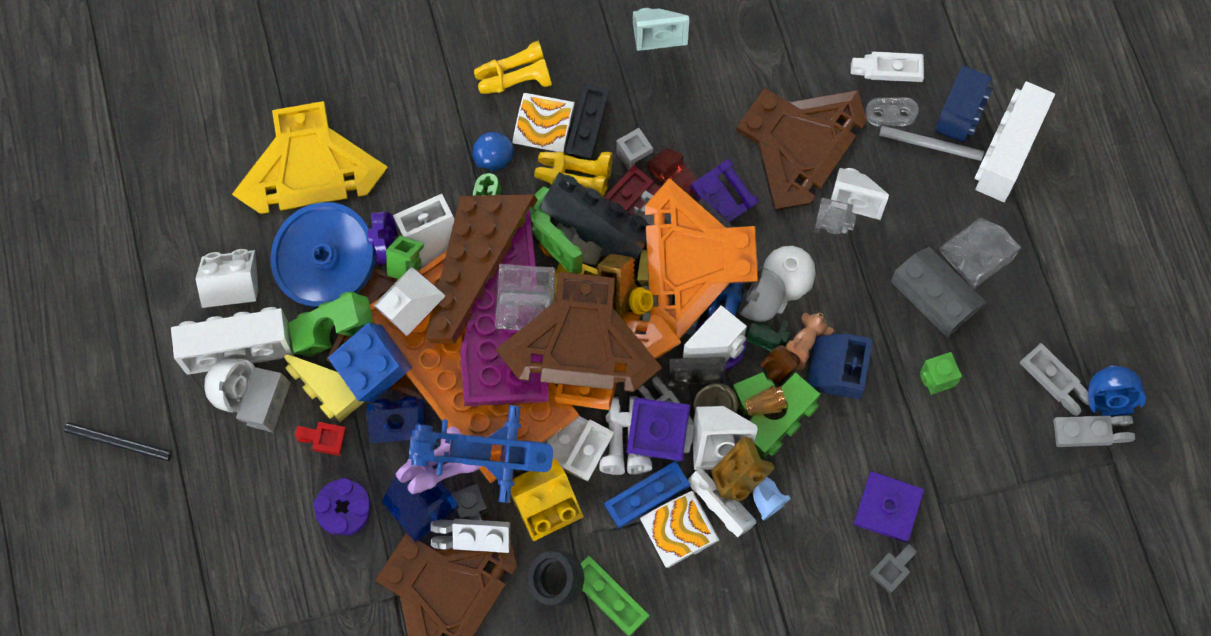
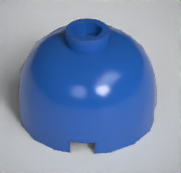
[1088,366,1146,417]

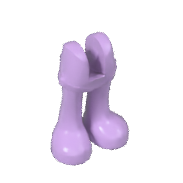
[396,427,481,494]

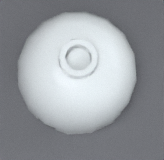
[763,246,816,301]
[204,357,255,413]

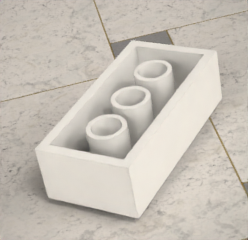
[974,81,1055,202]
[171,307,294,375]

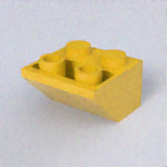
[511,458,584,542]

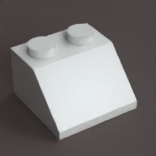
[682,306,747,365]

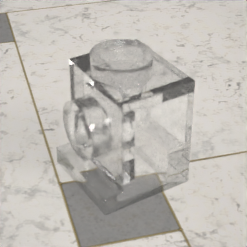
[814,198,856,234]

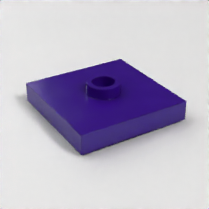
[627,397,690,461]
[853,471,924,543]

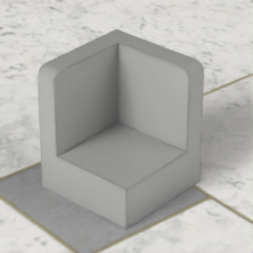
[616,128,653,171]

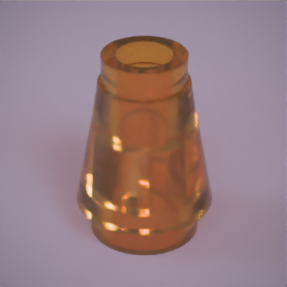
[744,386,787,416]

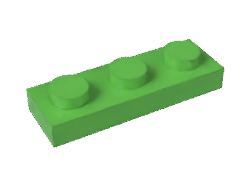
[581,556,649,636]

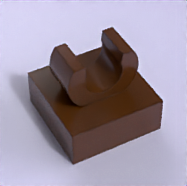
[760,345,798,384]

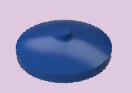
[271,202,376,309]

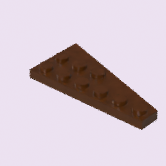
[426,194,538,344]

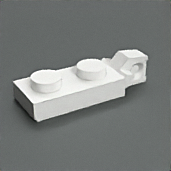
[851,52,924,82]
[688,468,756,537]

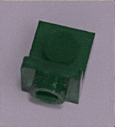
[746,320,791,351]

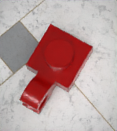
[295,422,346,456]

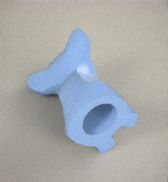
[753,477,791,520]

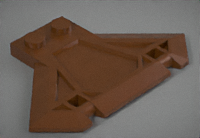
[736,88,867,210]
[495,272,662,392]
[375,533,517,636]

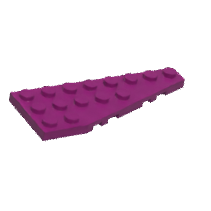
[460,209,549,407]

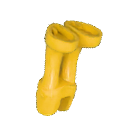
[474,40,552,94]
[534,151,613,197]

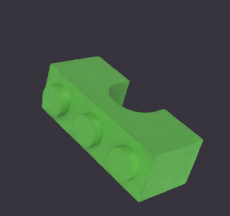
[287,292,374,357]
[749,372,820,459]

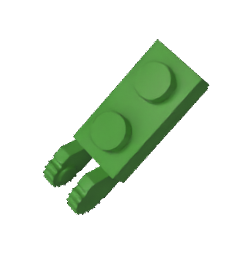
[531,210,583,274]

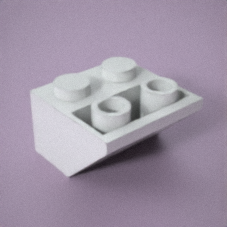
[393,194,454,270]
[196,249,258,308]

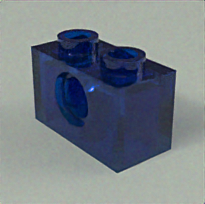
[366,396,426,443]

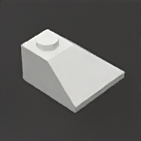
[829,168,889,220]
[373,267,445,336]
[693,406,758,470]

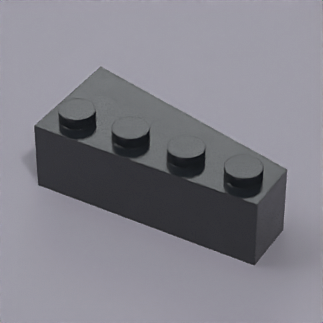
[539,172,650,263]

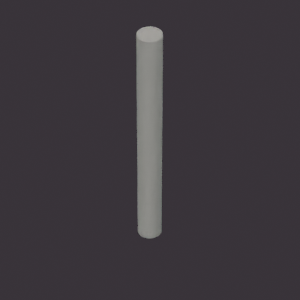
[879,126,984,161]

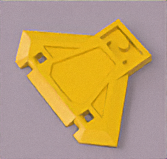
[232,101,388,214]

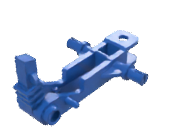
[409,405,553,503]

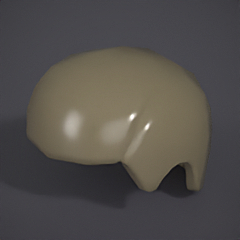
[693,383,739,414]

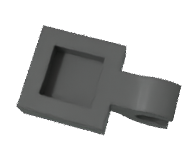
[451,484,488,520]
[869,544,918,594]

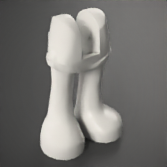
[599,396,652,475]

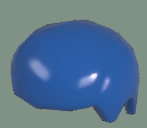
[472,132,514,172]

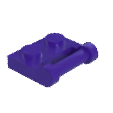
[690,159,759,226]

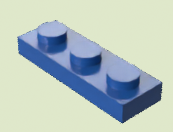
[604,461,690,529]

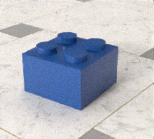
[328,323,413,402]

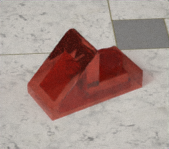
[646,148,698,195]

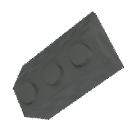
[891,247,987,338]

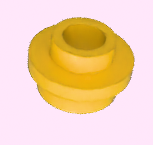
[629,287,653,315]

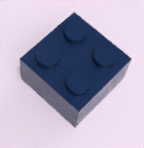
[935,65,993,143]

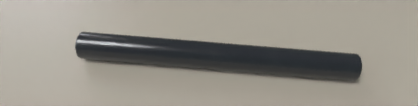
[64,422,172,461]

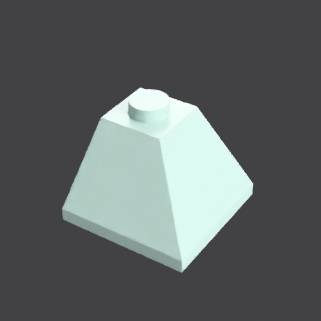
[633,8,689,51]

